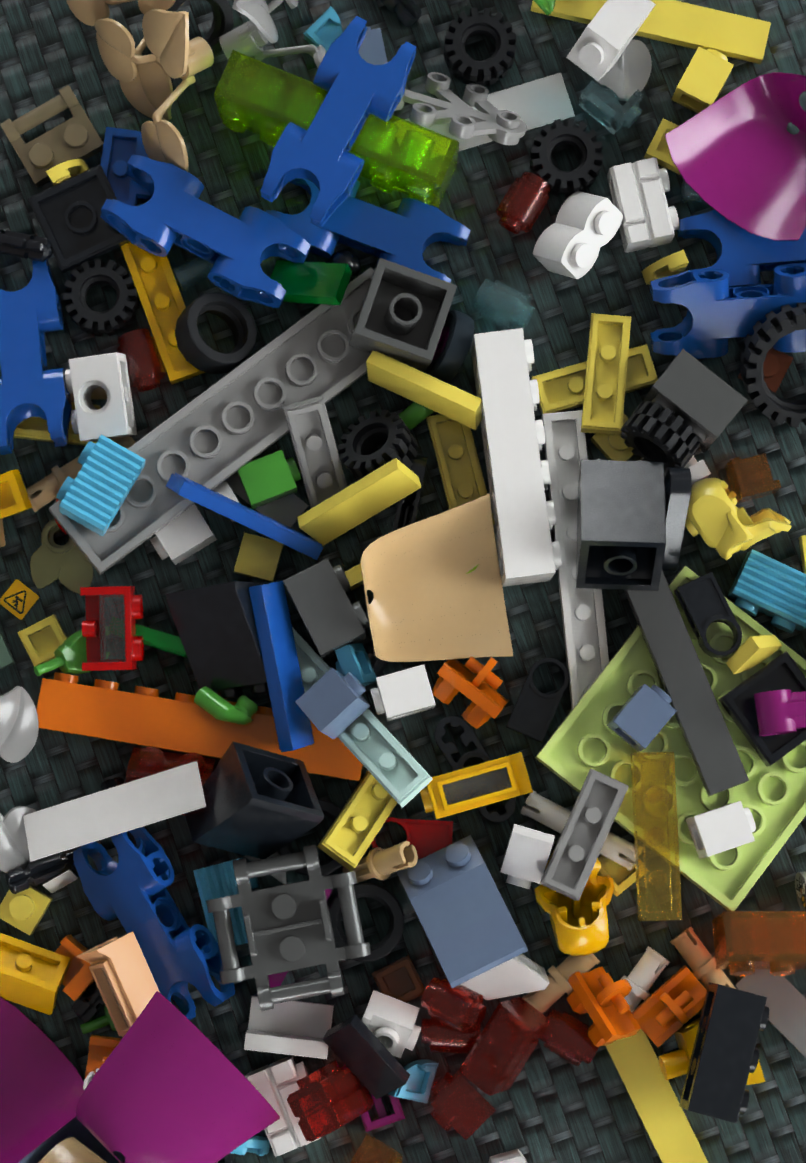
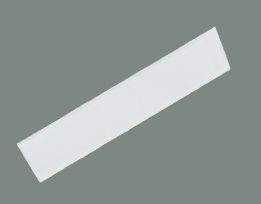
[392,72,575,167]
[23,761,206,862]

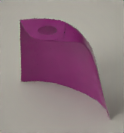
[665,72,806,241]
[76,991,280,1163]
[0,997,84,1163]

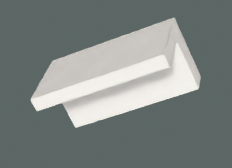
[244,996,334,1059]

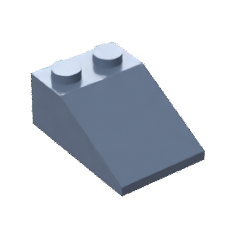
[396,835,528,988]

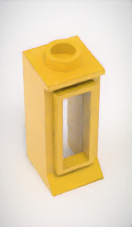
[420,752,533,820]

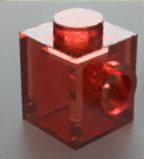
[430,1070,496,1140]

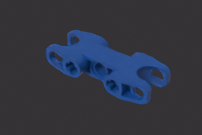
[260,16,416,228]
[101,154,311,308]
[266,178,471,283]
[677,209,806,287]
[0,258,72,455]
[650,263,806,359]
[73,826,235,1020]

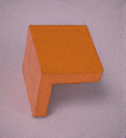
[55,934,95,1001]

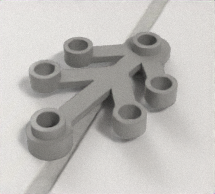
[395,72,527,145]

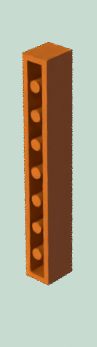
[37,672,363,782]

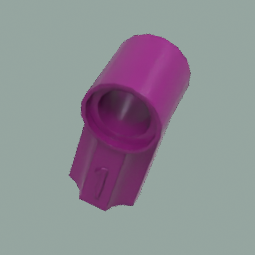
[754,689,806,736]

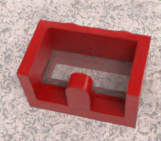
[80,586,144,671]

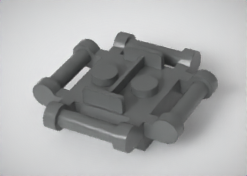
[206,844,371,1011]

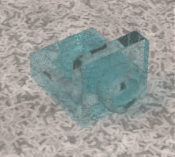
[578,80,644,135]

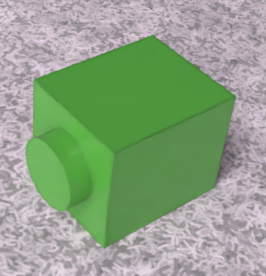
[237,450,301,509]

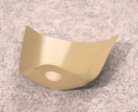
[360,494,513,662]

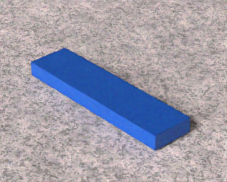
[166,473,323,560]
[249,581,314,752]

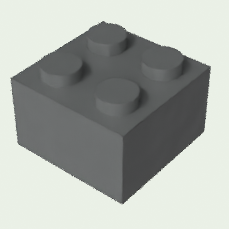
[349,258,457,372]
[643,349,748,453]
[283,558,370,661]

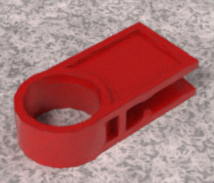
[371,817,453,859]

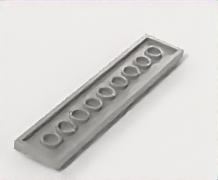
[49,267,374,575]

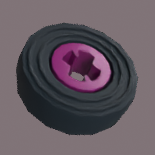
[424,310,474,383]

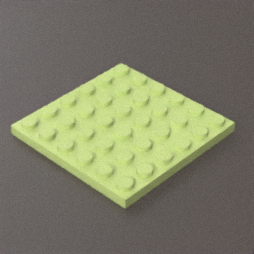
[535,565,806,913]

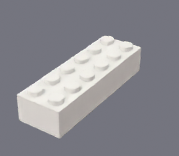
[471,328,562,587]

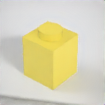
[672,47,734,113]

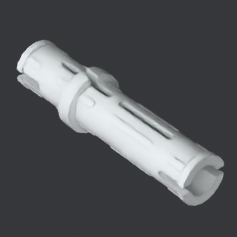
[521,790,643,871]

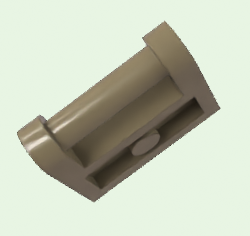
[0,85,104,188]

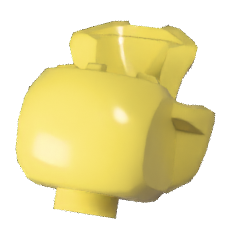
[685,478,792,560]

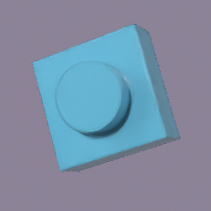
[335,643,377,687]

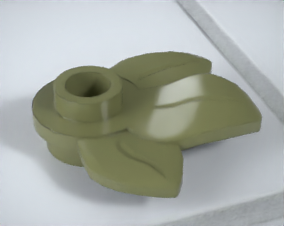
[30,519,94,594]

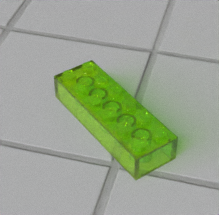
[214,50,459,208]

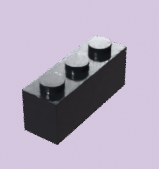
[679,982,769,1123]

